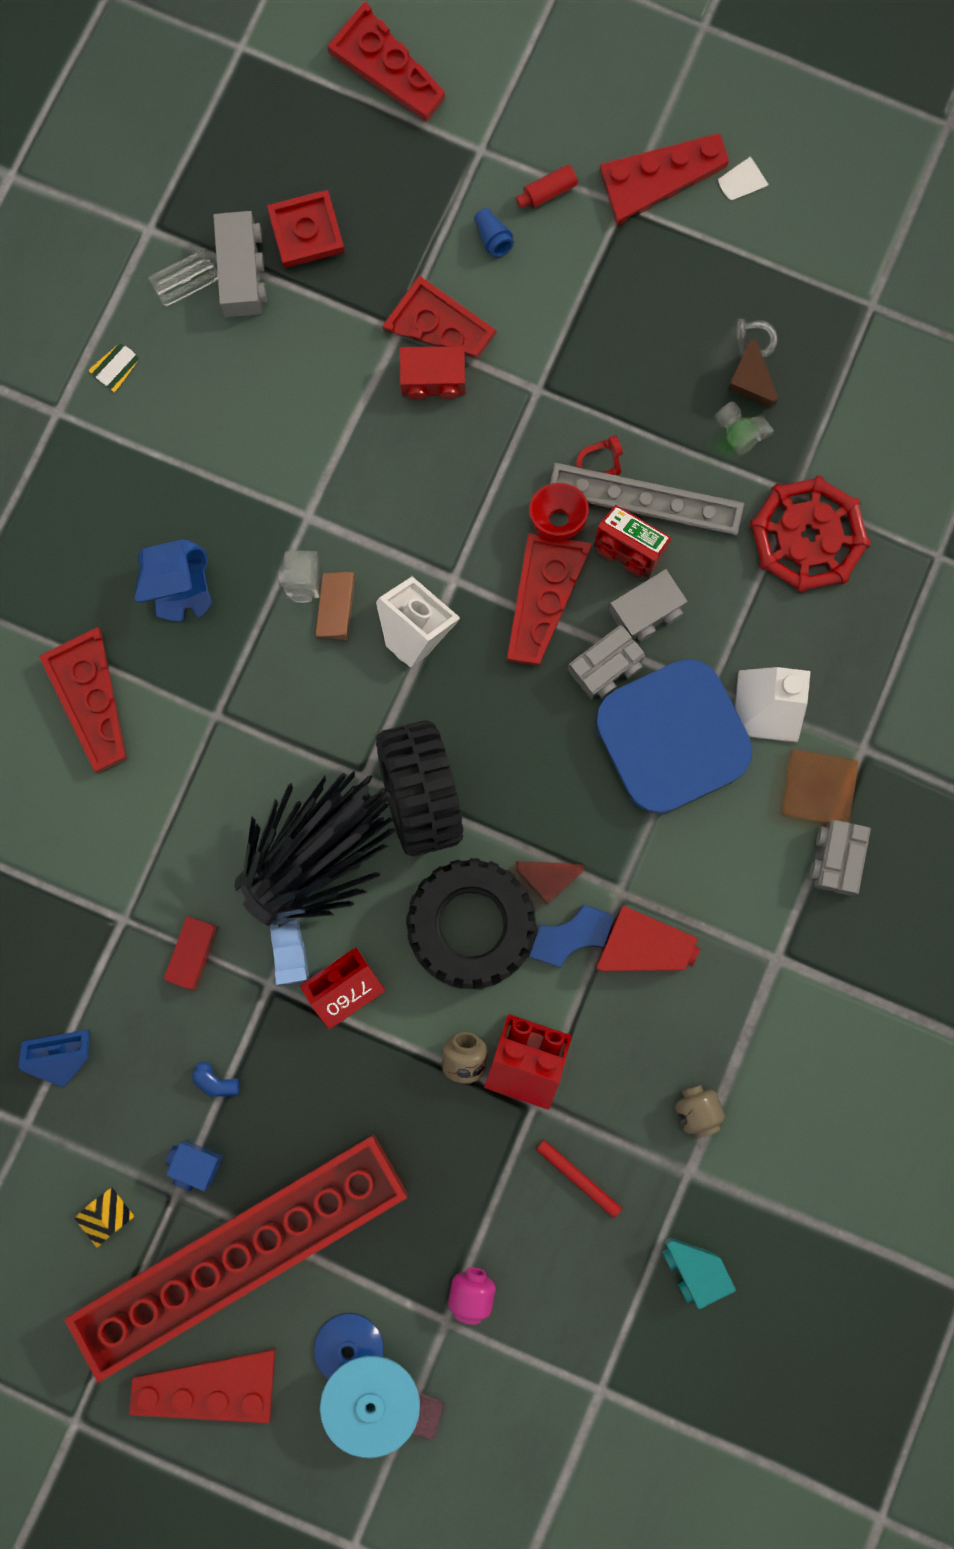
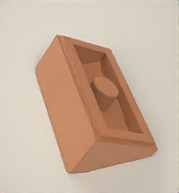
[315,572,355,641]

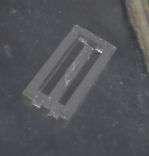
[148,248,218,307]

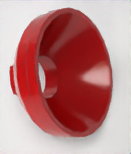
[529,483,589,540]

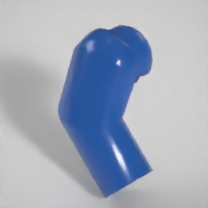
[192,1062,240,1097]

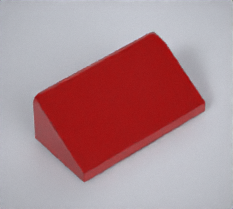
[164,916,219,991]

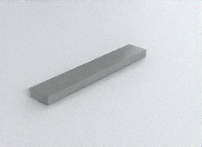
[550,463,744,536]

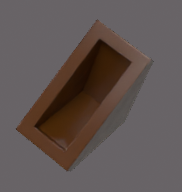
[728,338,779,408]

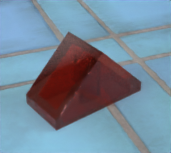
[515,861,584,905]

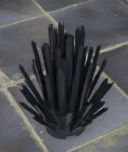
[234,770,395,927]

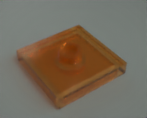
[781,749,858,823]

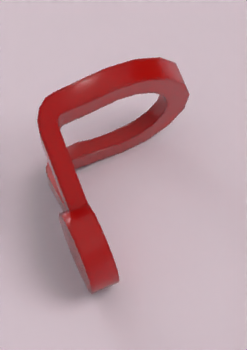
[575,435,623,476]

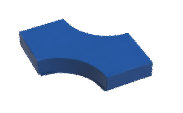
[529,904,615,968]

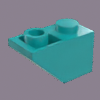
[662,1237,736,1309]

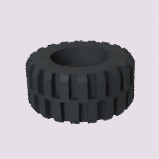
[376,720,463,857]
[406,858,536,990]

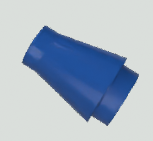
[474,208,514,257]

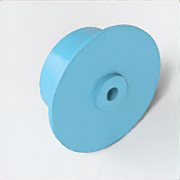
[320,1356,420,1458]

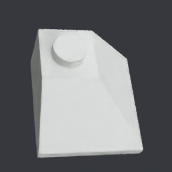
[376,577,460,668]
[734,667,810,743]

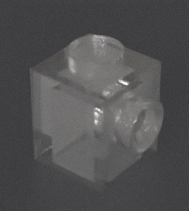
[278,551,321,603]

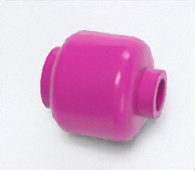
[448,1267,496,1325]

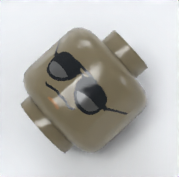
[442,1032,488,1084]
[675,1085,725,1139]

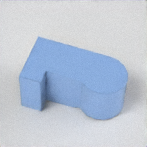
[270,919,310,986]

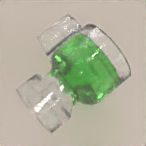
[714,401,774,455]

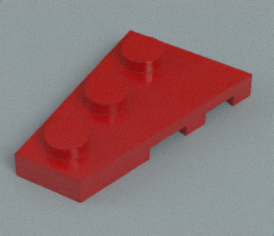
[382,275,497,359]

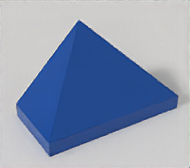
[19,1029,90,1088]

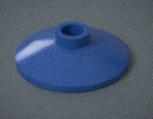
[314,1313,384,1379]

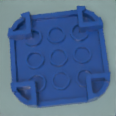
[595,659,752,815]

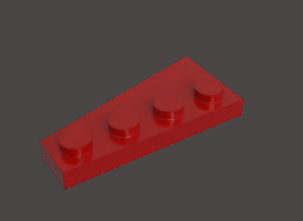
[327,1,445,122]
[599,133,729,226]
[507,533,593,667]
[39,627,127,774]
[129,1348,276,1423]

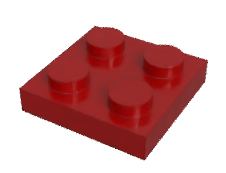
[267,190,345,268]

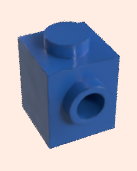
[165,1140,223,1191]

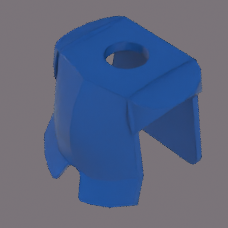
[135,539,212,621]

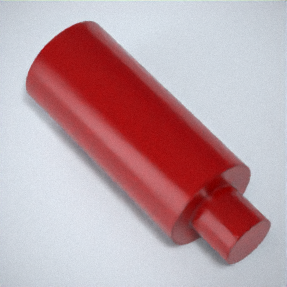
[515,164,578,209]

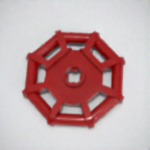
[749,475,871,593]

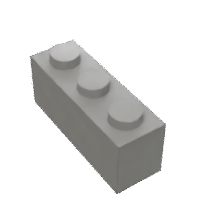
[213,211,267,317]

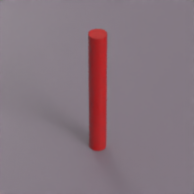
[535,1140,622,1218]

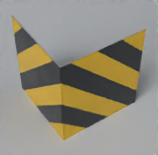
[74,1187,135,1248]

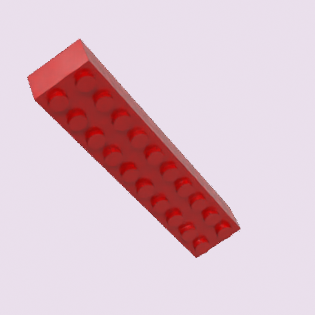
[64,1134,408,1383]

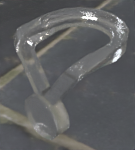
[736,318,778,358]

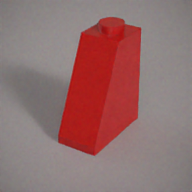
[595,906,700,972]

